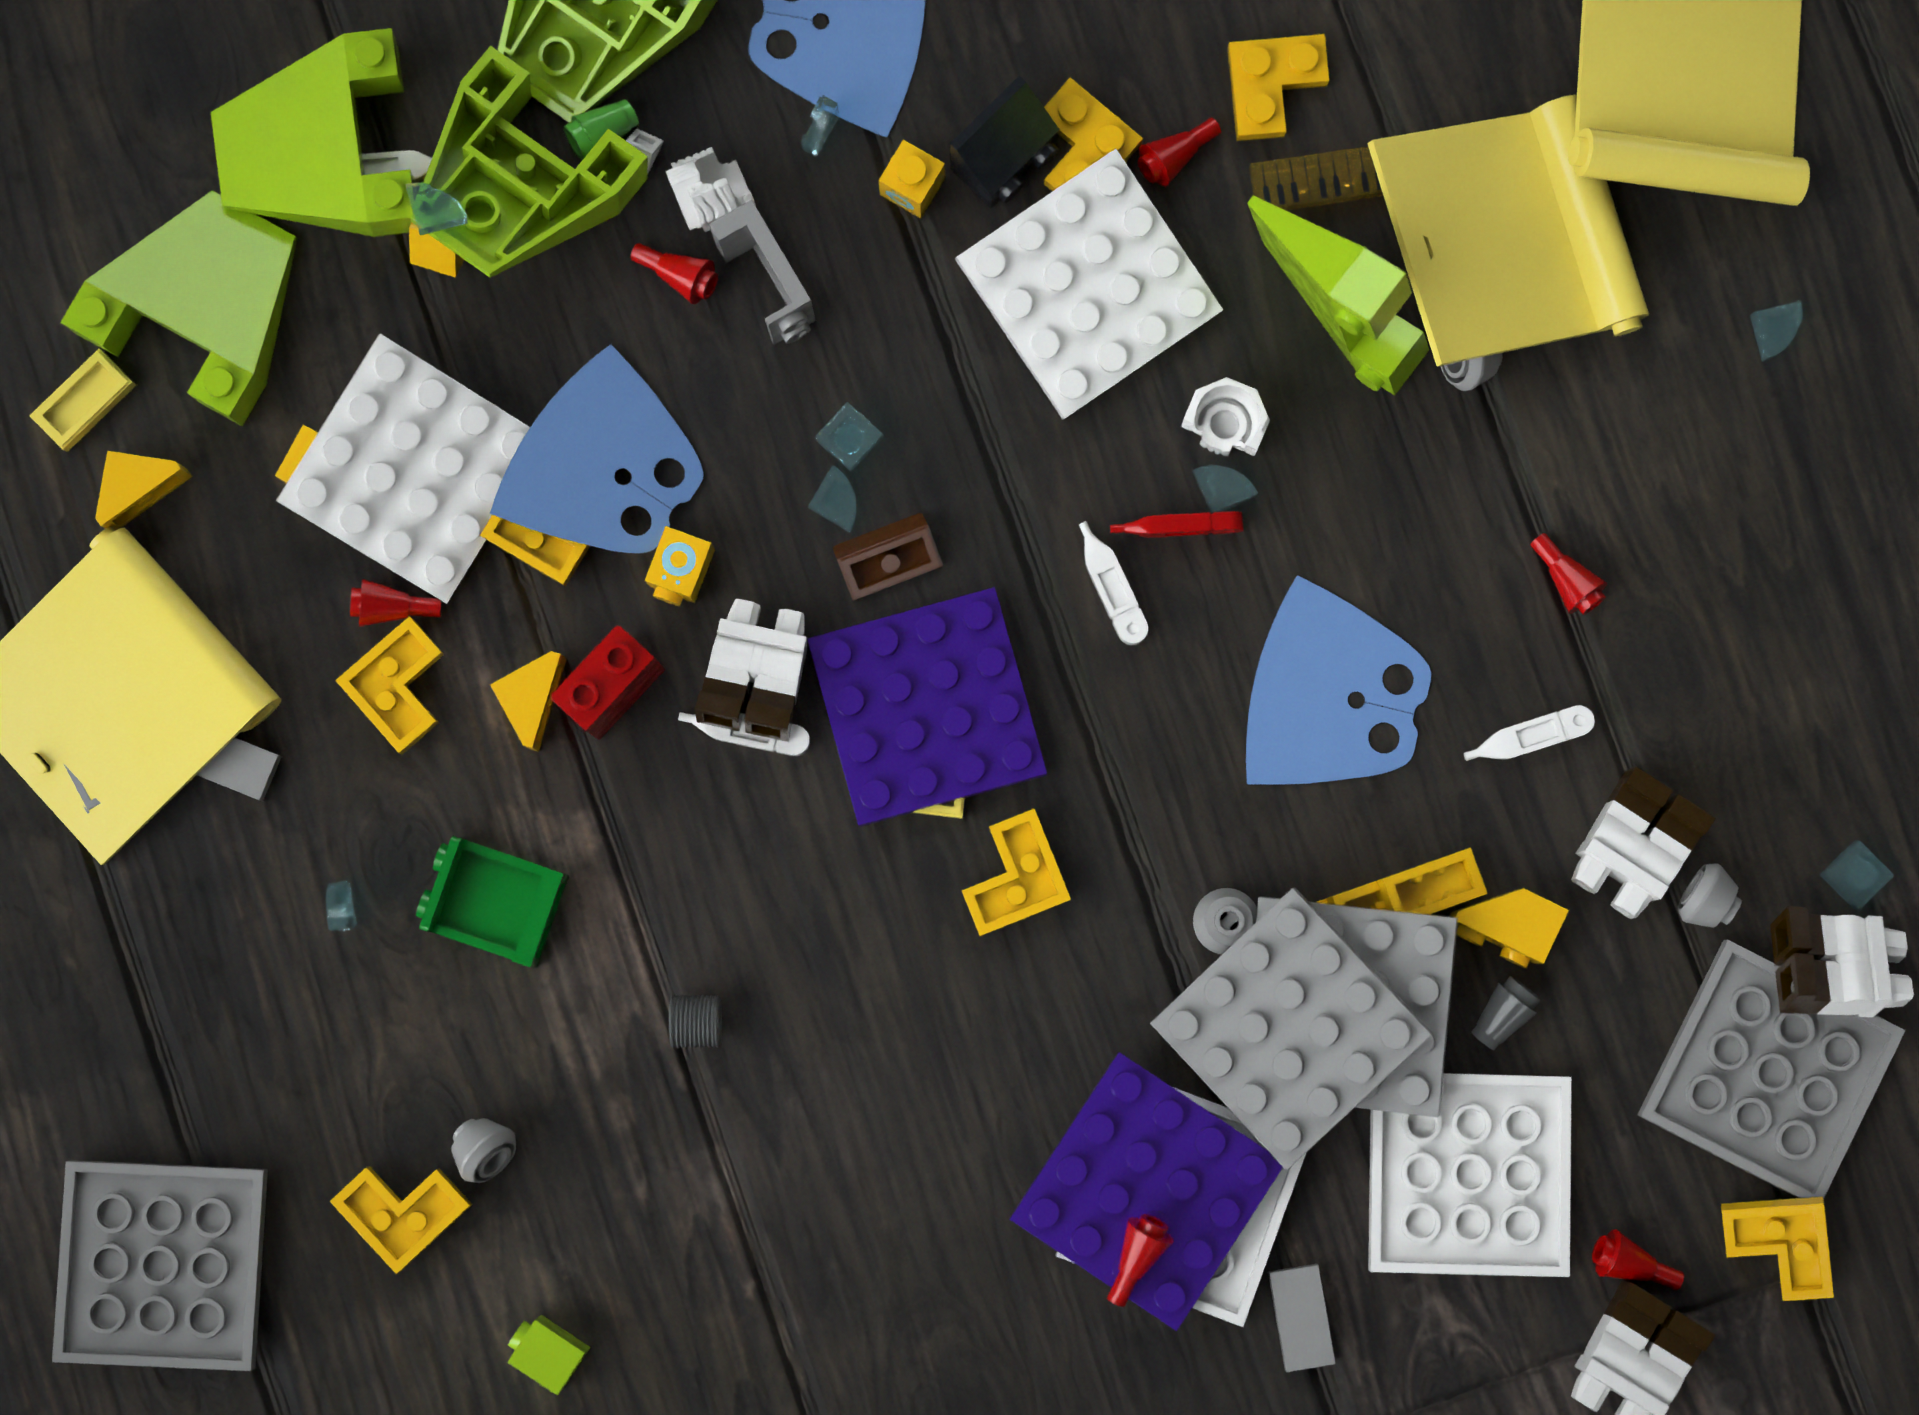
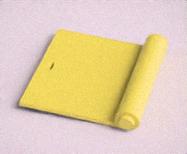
[1568,0,1810,206]
[1367,95,1649,367]
[0,527,282,865]

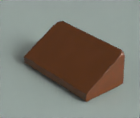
[832,513,943,601]

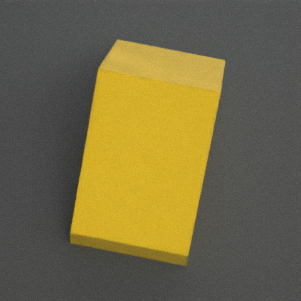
[95,451,193,530]
[490,651,567,751]

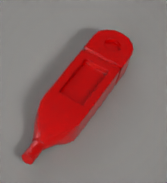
[1110,511,1244,538]

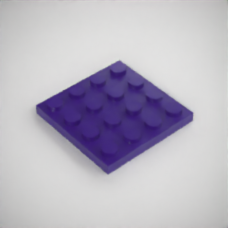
[807,587,1047,827]
[1009,1052,1283,1331]

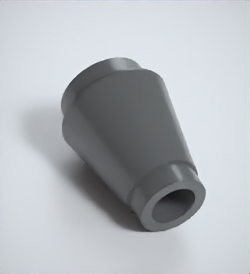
[1471,975,1542,1051]

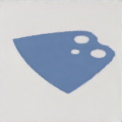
[749,0,925,138]
[490,344,703,553]
[1246,575,1431,785]

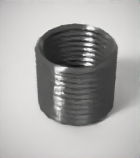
[669,994,722,1048]

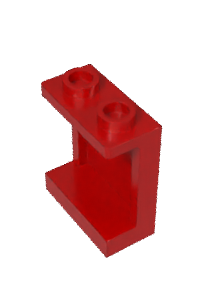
[551,626,666,740]

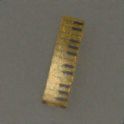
[1249,146,1383,210]

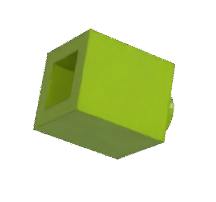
[507,1315,591,1395]

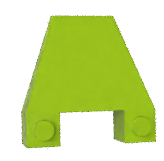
[498,0,717,123]
[211,28,418,237]
[410,45,648,278]
[60,190,297,426]
[1247,195,1429,396]

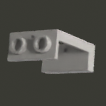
[709,200,816,345]

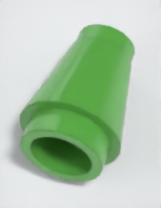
[563,99,639,160]

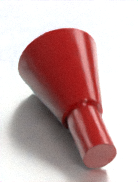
[1138,117,1221,187]
[630,243,718,305]
[1530,533,1608,615]
[350,578,441,627]
[1107,1214,1174,1307]
[1592,1229,1684,1290]

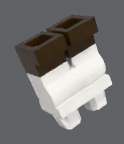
[695,599,807,742]
[1571,766,1716,919]
[1770,906,1914,1018]
[1571,1280,1716,1415]

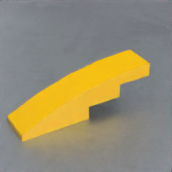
[1317,847,1488,914]

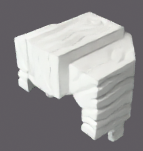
[666,147,756,232]
[1181,377,1270,456]

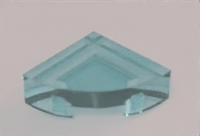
[801,95,840,157]
[405,183,468,235]
[1750,301,1802,361]
[808,465,857,533]
[1193,465,1258,514]
[326,880,357,931]

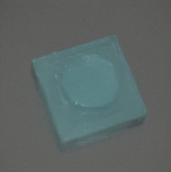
[815,402,883,472]
[1820,840,1894,910]

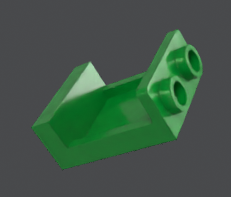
[416,835,570,968]

